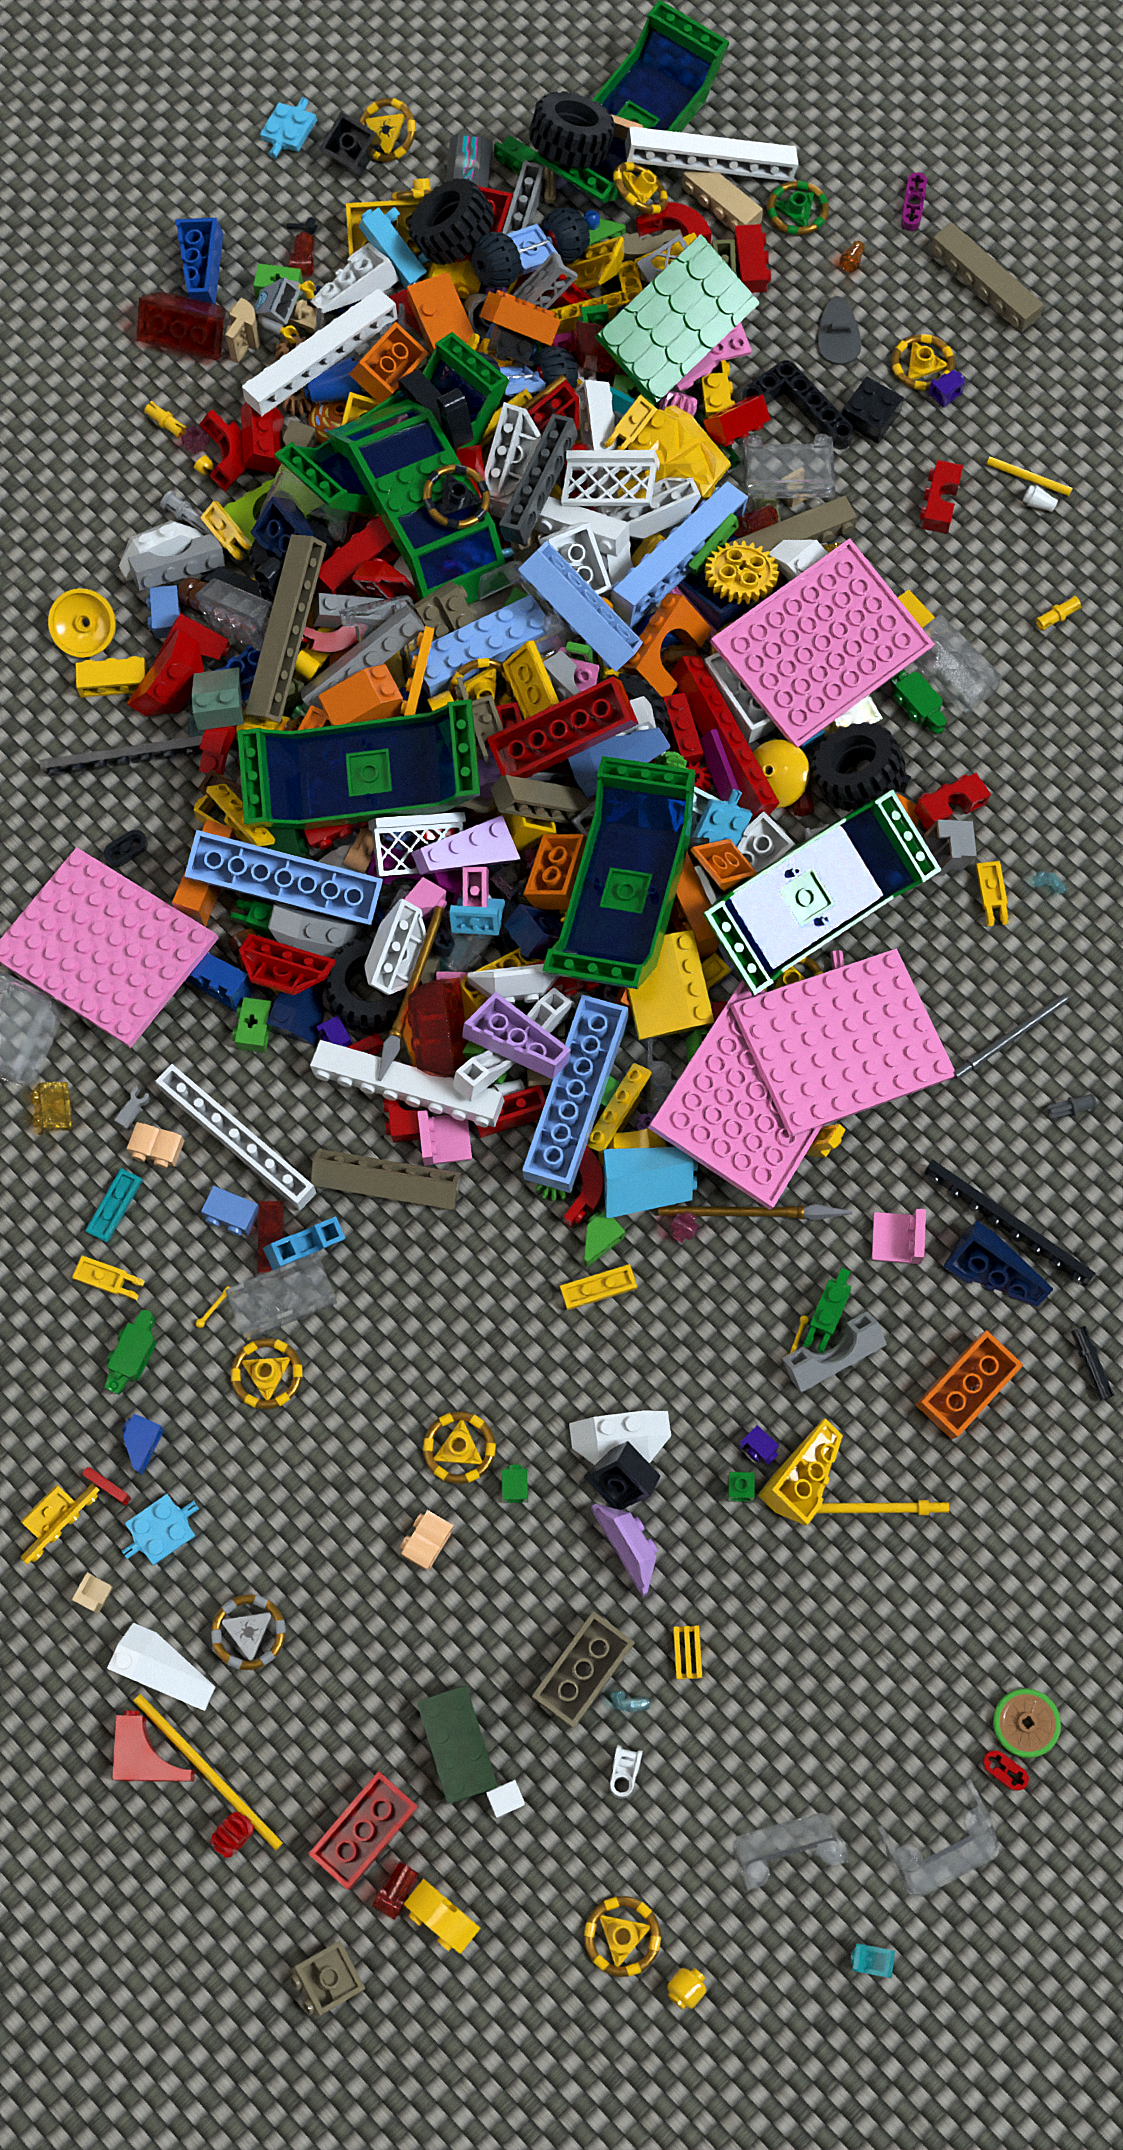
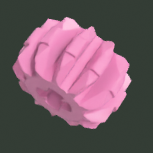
[659,391,697,416]

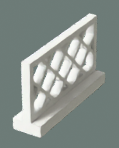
[561,450,660,506]

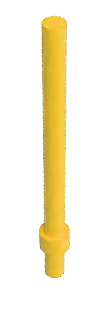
[817,1500,949,1515]

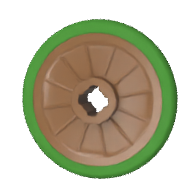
[993,1688,1061,1758]

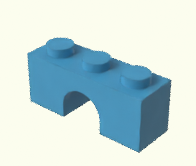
[263,1216,346,1270]

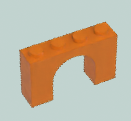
[622,593,712,698]

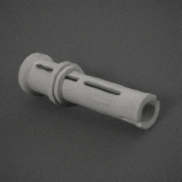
[160,490,212,535]

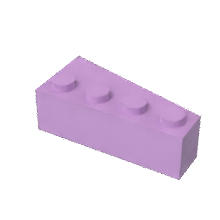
[411,815,520,875]
[462,992,571,1079]

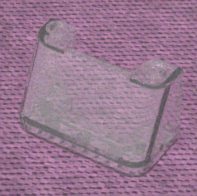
[732,1813,850,1891]

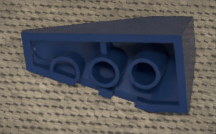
[267,981,323,1046]

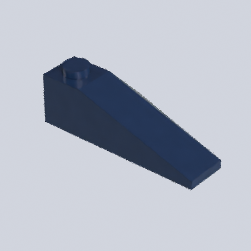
[250,496,315,558]
[677,570,753,631]
[944,1220,1053,1307]

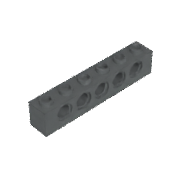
[499,414,578,546]

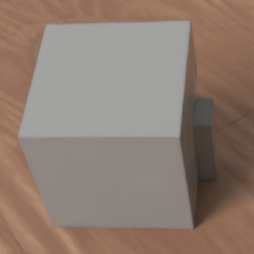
[924,820,977,876]

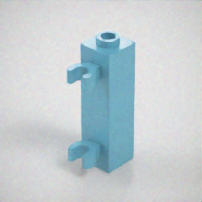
[358,207,429,289]

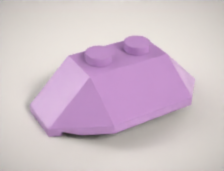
[591,1504,658,1597]

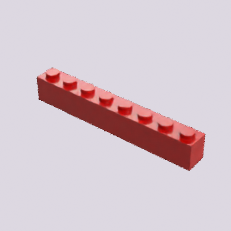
[670,655,780,821]

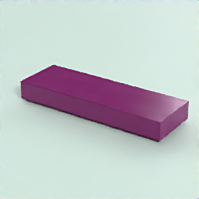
[699,729,740,801]

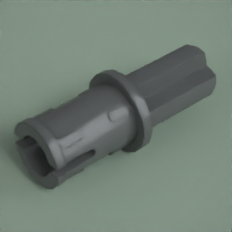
[1047,1093,1097,1119]

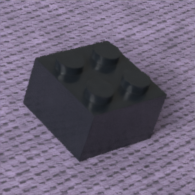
[319,112,382,178]
[842,376,904,443]

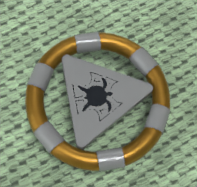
[211,1594,286,1670]

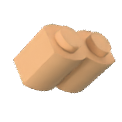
[127,1122,185,1169]
[400,1510,454,1572]

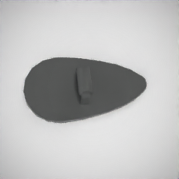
[818,296,862,365]

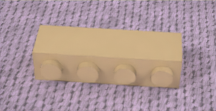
[682,169,763,231]

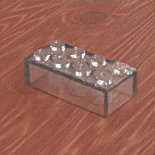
[195,578,273,651]
[225,1252,338,1341]

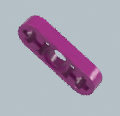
[901,172,927,231]

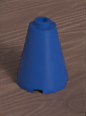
[303,356,366,402]

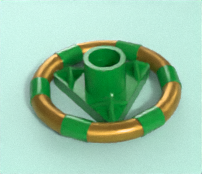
[767,181,829,235]

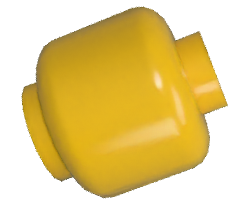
[667,1968,707,2010]

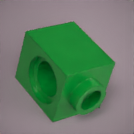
[502,1465,528,1504]
[727,1472,755,1503]

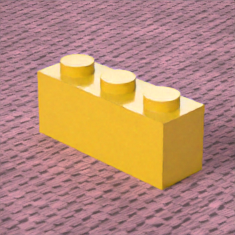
[76,656,148,698]

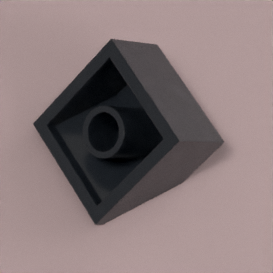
[584,1441,661,1510]

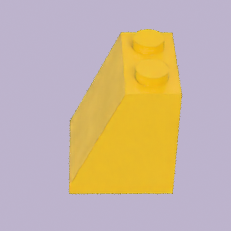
[495,808,557,855]

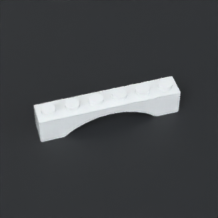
[453,988,572,1102]

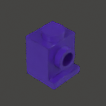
[928,369,965,408]
[317,1016,352,1047]
[739,1425,779,1466]

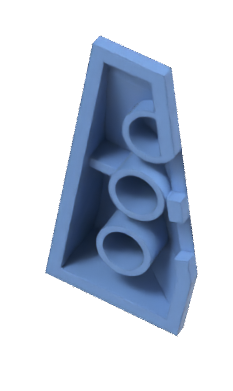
[568,728,670,798]

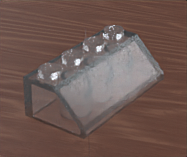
[913,614,1003,715]

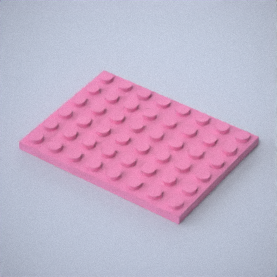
[709,538,935,747]
[0,847,219,1048]
[730,948,956,1137]
[648,979,822,1210]

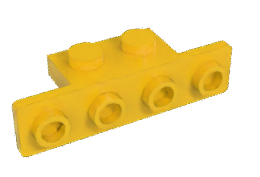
[700,360,735,417]
[206,784,276,847]
[586,1063,652,1154]
[21,1483,100,1564]

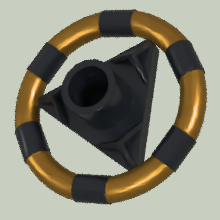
[423,464,490,529]

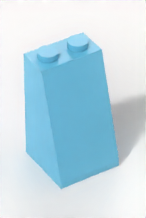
[603,1147,698,1218]

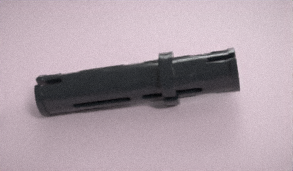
[1071,1326,1115,1401]

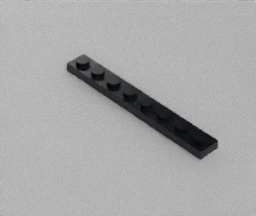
[39,735,203,776]
[924,1159,1095,1286]

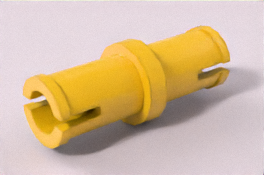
[144,401,187,438]
[1035,596,1082,631]

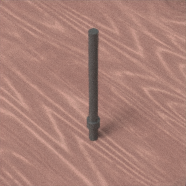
[953,994,1070,1080]

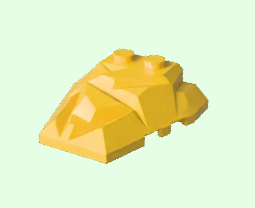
[628,405,731,499]

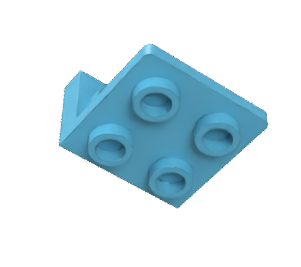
[450,897,505,935]

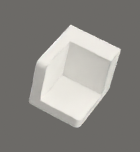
[487,1780,525,1818]

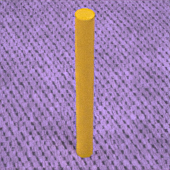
[986,456,1072,496]

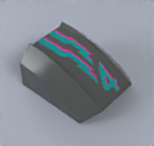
[446,133,493,188]

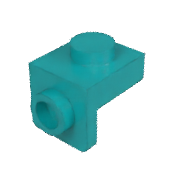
[851,1943,895,1978]

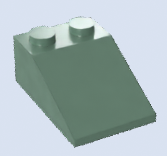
[192,667,244,731]

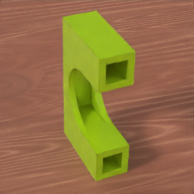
[224,469,324,557]

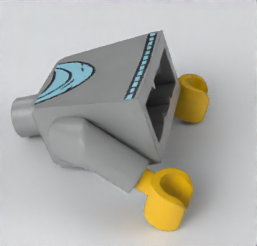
[253,277,317,344]

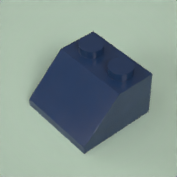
[504,904,575,960]

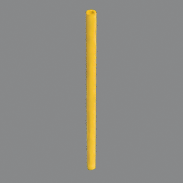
[133,1694,283,1851]

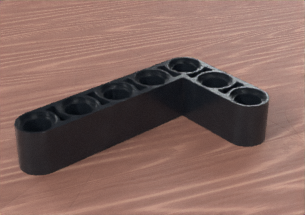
[742,360,853,450]
[397,369,474,450]
[202,557,283,619]

